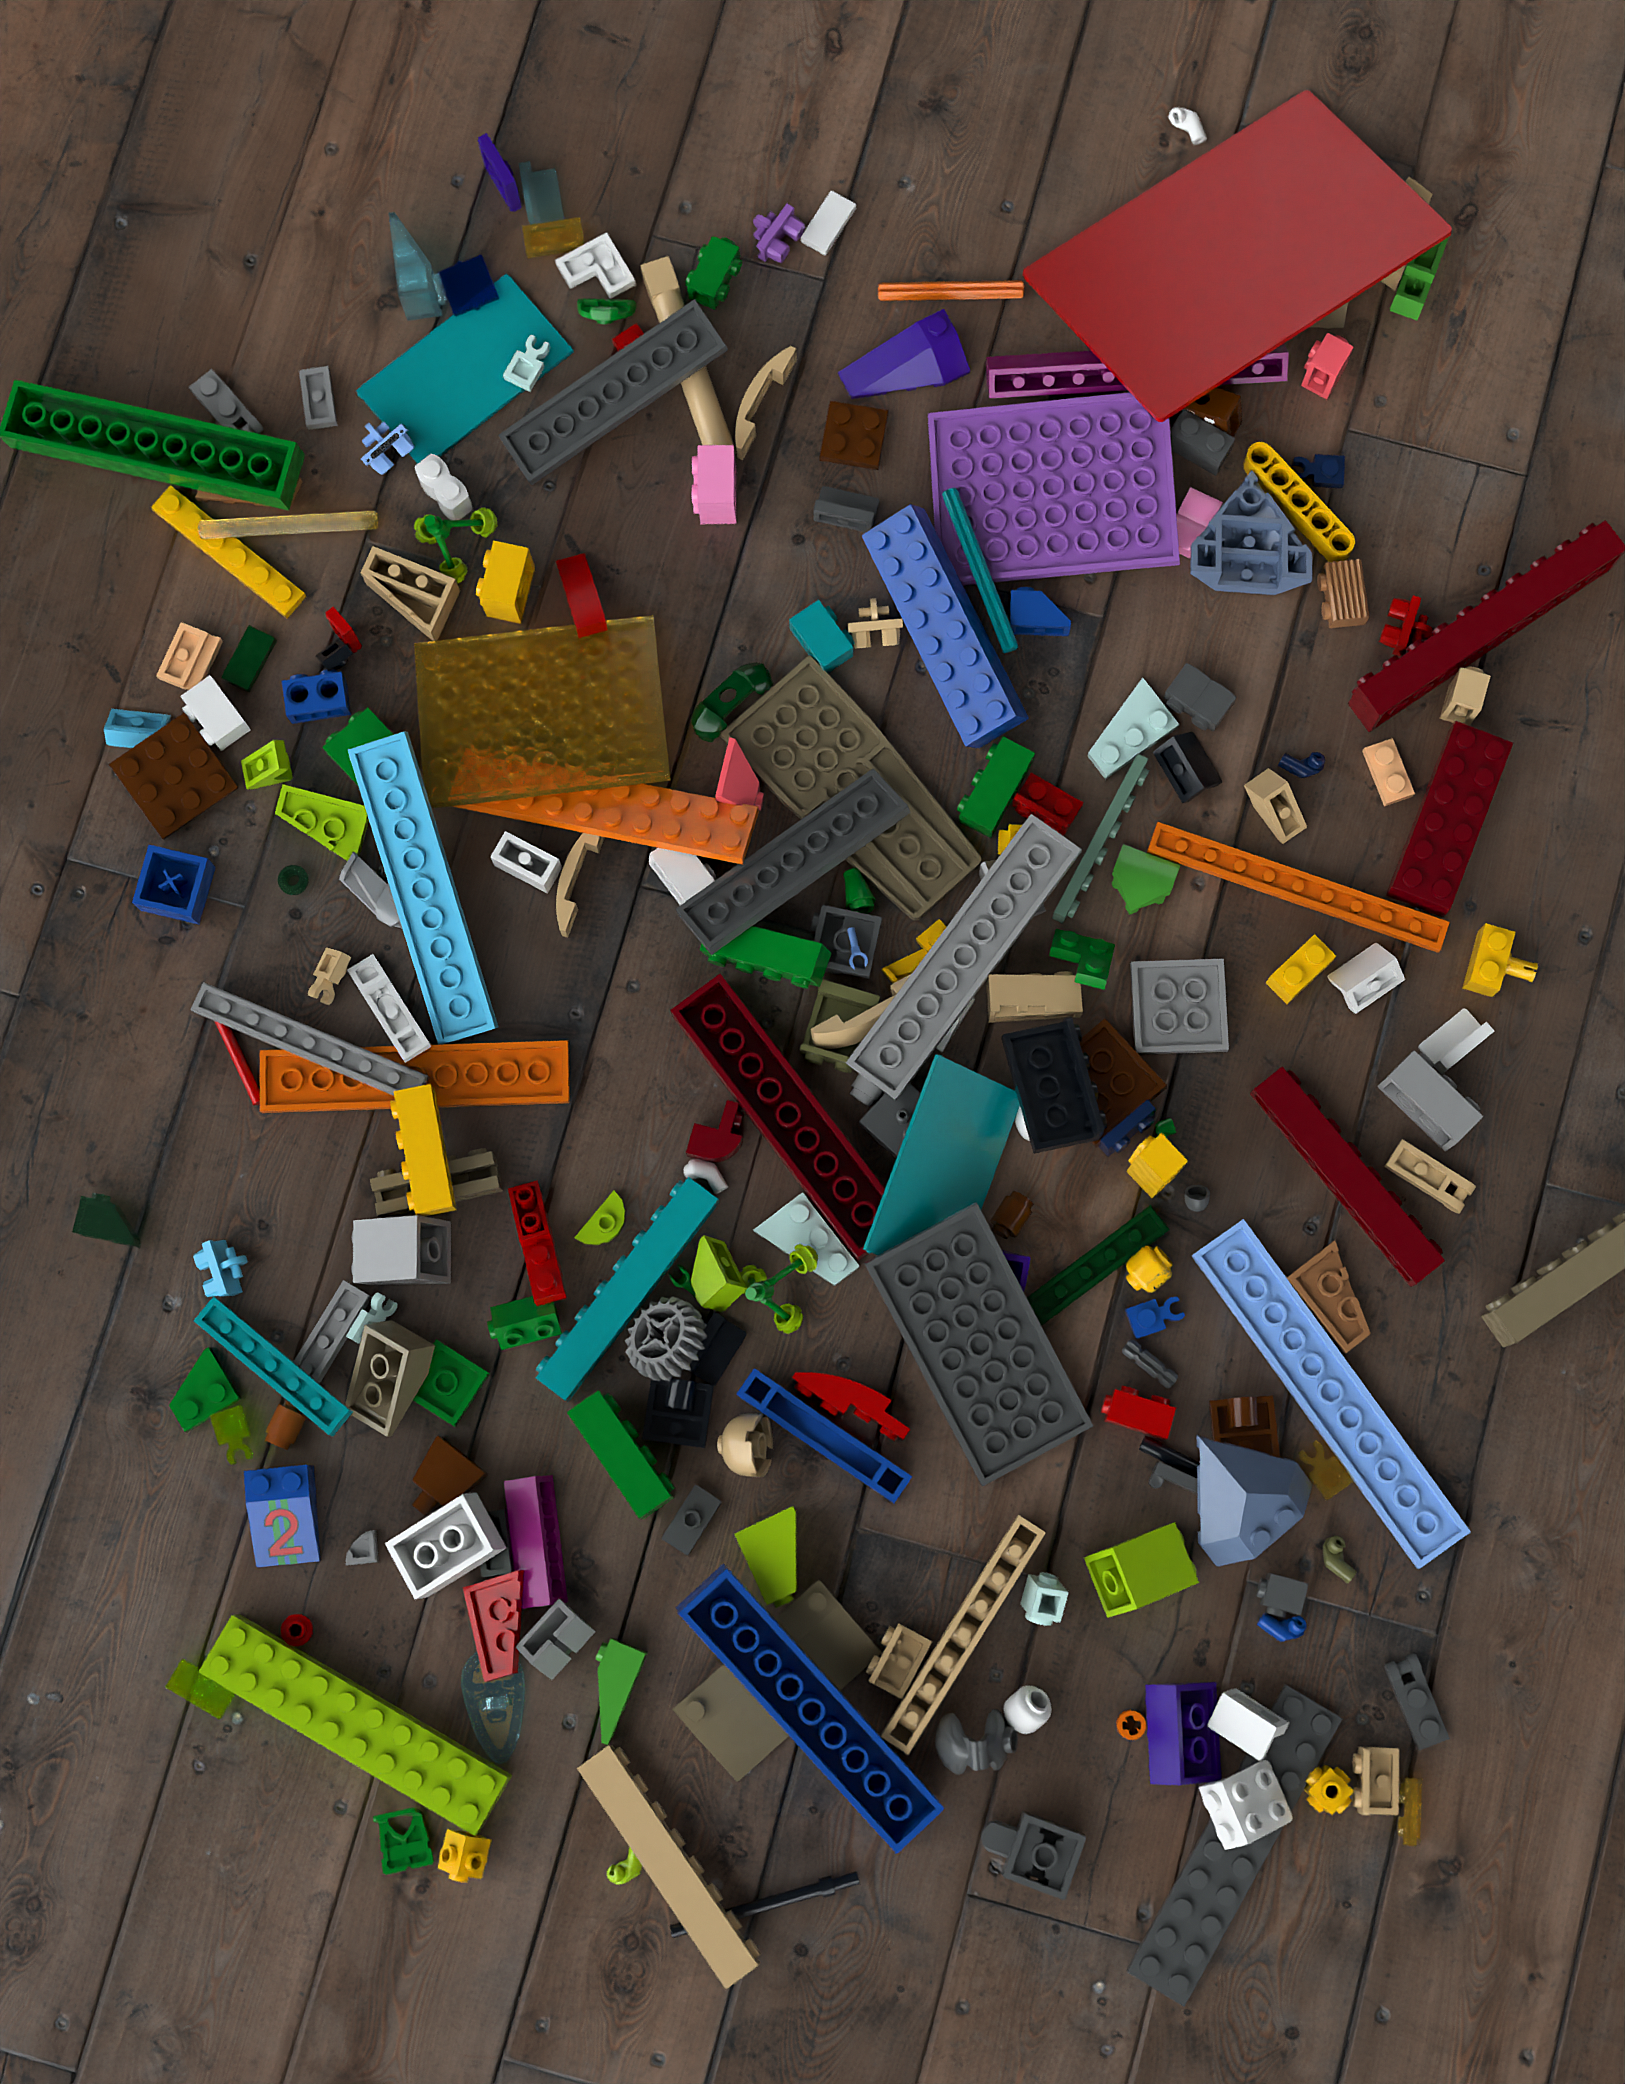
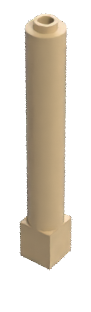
[640,256,736,455]

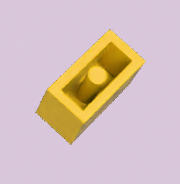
[1266,934,1336,1004]

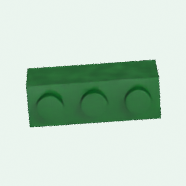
[957,736,1035,839]

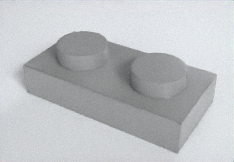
[299,366,338,430]

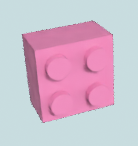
[692,445,736,524]

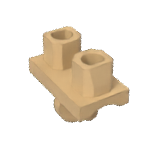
[847,598,903,649]

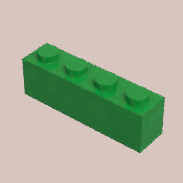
[700,926,831,989]

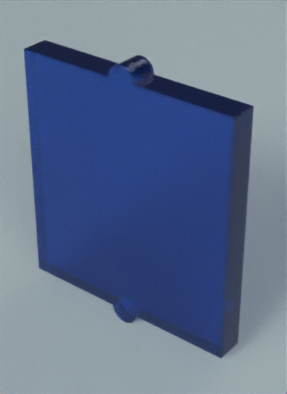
[437,254,500,317]

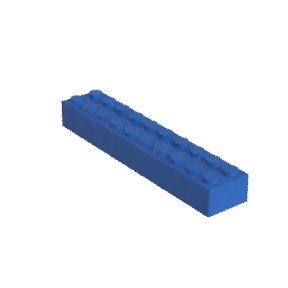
[676,1563,945,1854]

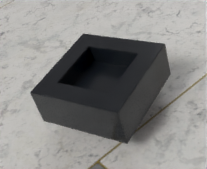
[315,638,353,671]

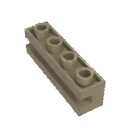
[370,1148,503,1218]

